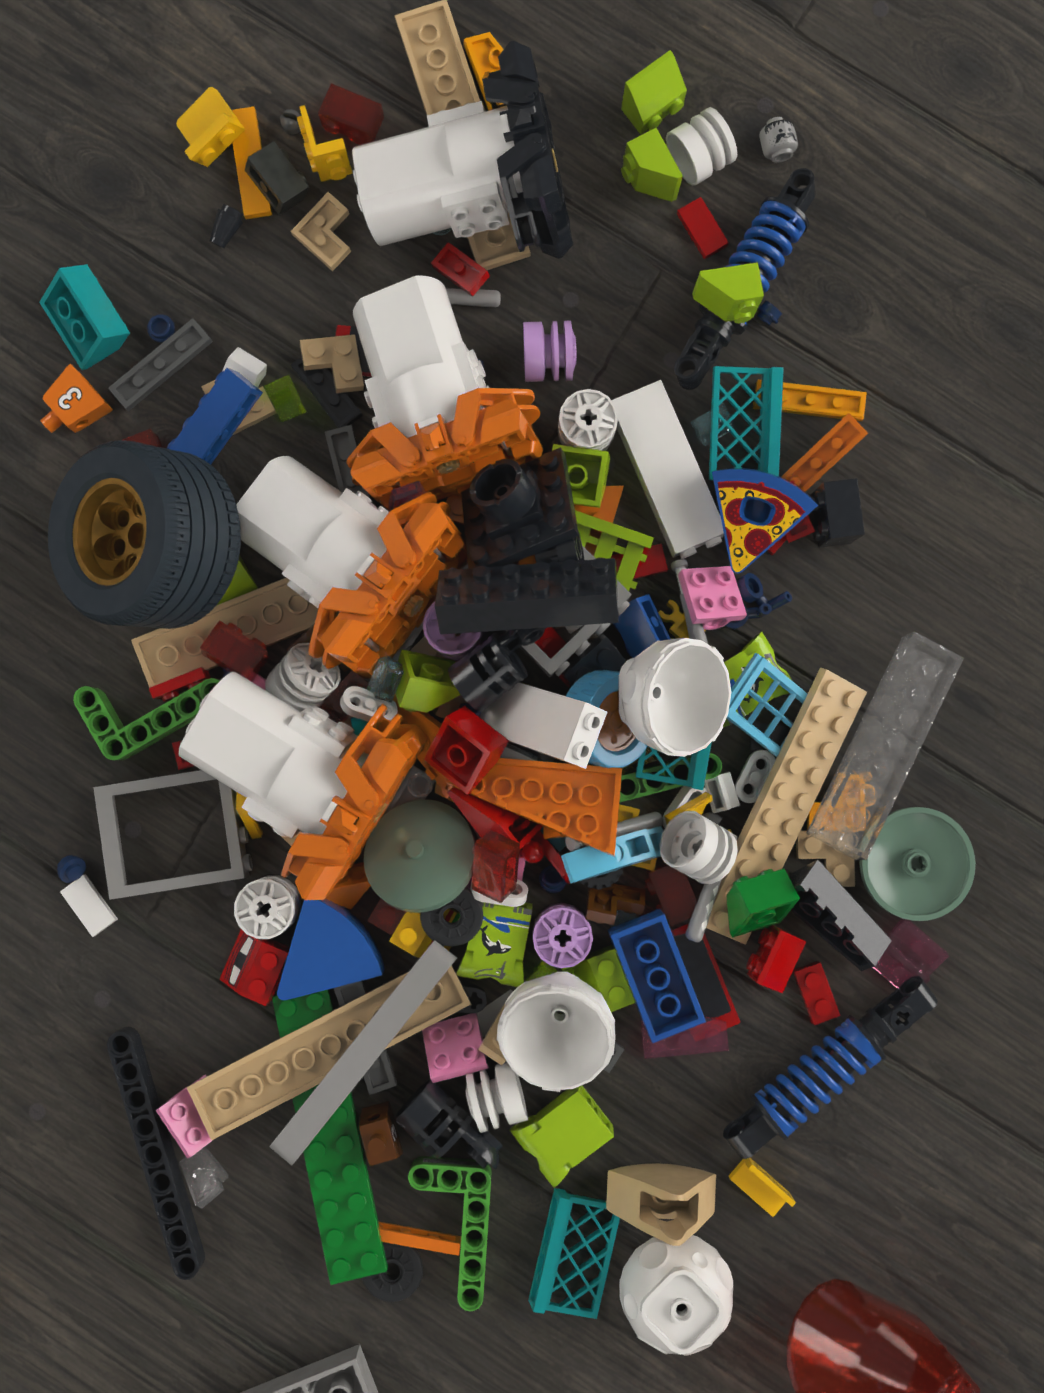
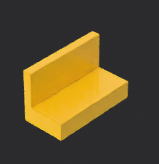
[729,1158,796,1217]

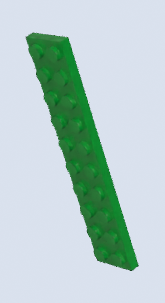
[272,989,388,1285]

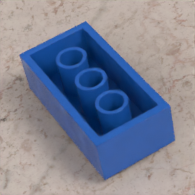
[607,909,706,1043]

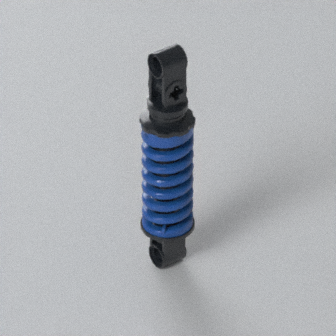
[674,168,816,390]
[723,976,938,1159]

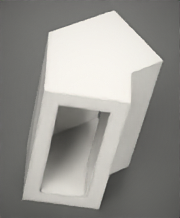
[222,347,267,388]
[704,772,740,813]

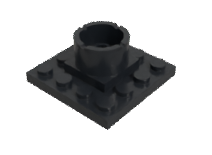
[461,447,579,568]

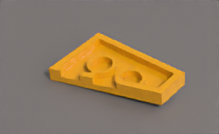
[463,32,504,111]

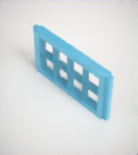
[726,653,808,757]

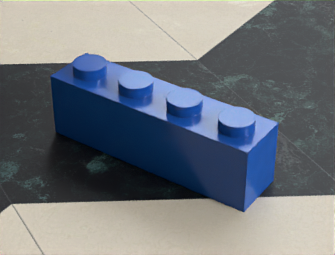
[167,368,263,465]
[613,594,671,658]

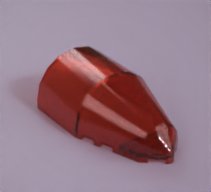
[787,1279,980,1393]

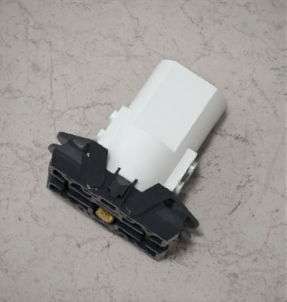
[352,41,573,259]

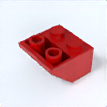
[746,925,806,993]

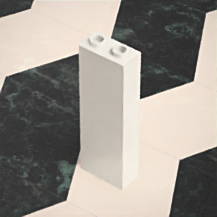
[611,380,724,559]
[480,682,607,769]

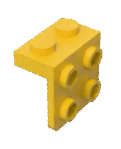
[176,87,245,167]
[297,105,353,182]

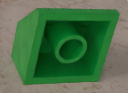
[726,869,800,938]

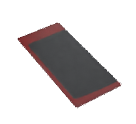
[671,924,740,1041]

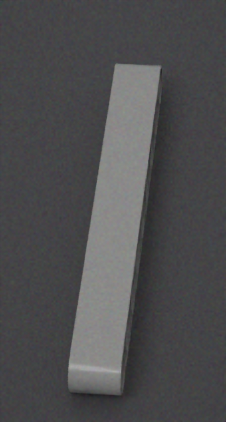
[269,940,457,1165]

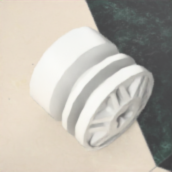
[666,107,737,186]
[558,389,618,451]
[265,643,341,712]
[660,811,738,884]
[234,875,302,939]
[466,1062,528,1133]

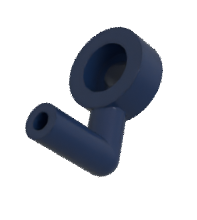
[736,573,792,611]
[724,603,772,629]

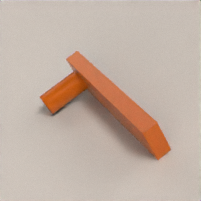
[781,413,868,492]
[378,1221,461,1256]

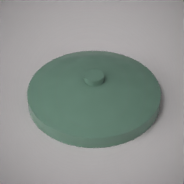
[364,800,477,913]
[859,807,976,921]

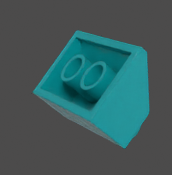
[39,264,130,370]

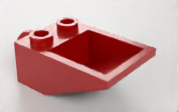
[447,787,544,863]

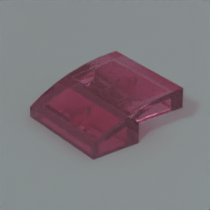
[873,918,949,988]

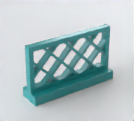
[709,366,784,480]
[636,742,712,790]
[528,1188,620,1319]

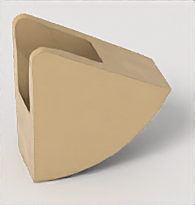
[606,1163,716,1246]

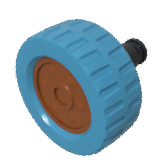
[566,670,647,768]

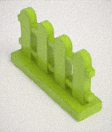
[575,510,654,591]

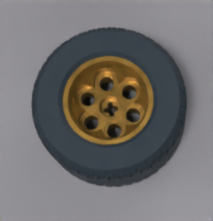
[48,440,241,629]

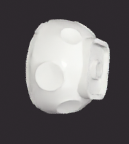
[619,638,731,757]
[497,972,615,1092]
[619,1235,733,1356]

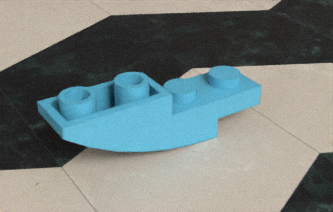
[561,826,663,884]

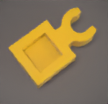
[658,600,706,638]

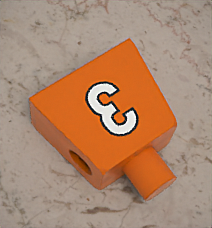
[40,364,113,433]

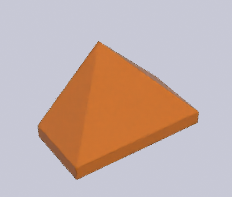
[325,862,371,909]

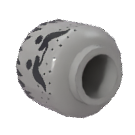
[759,117,798,163]

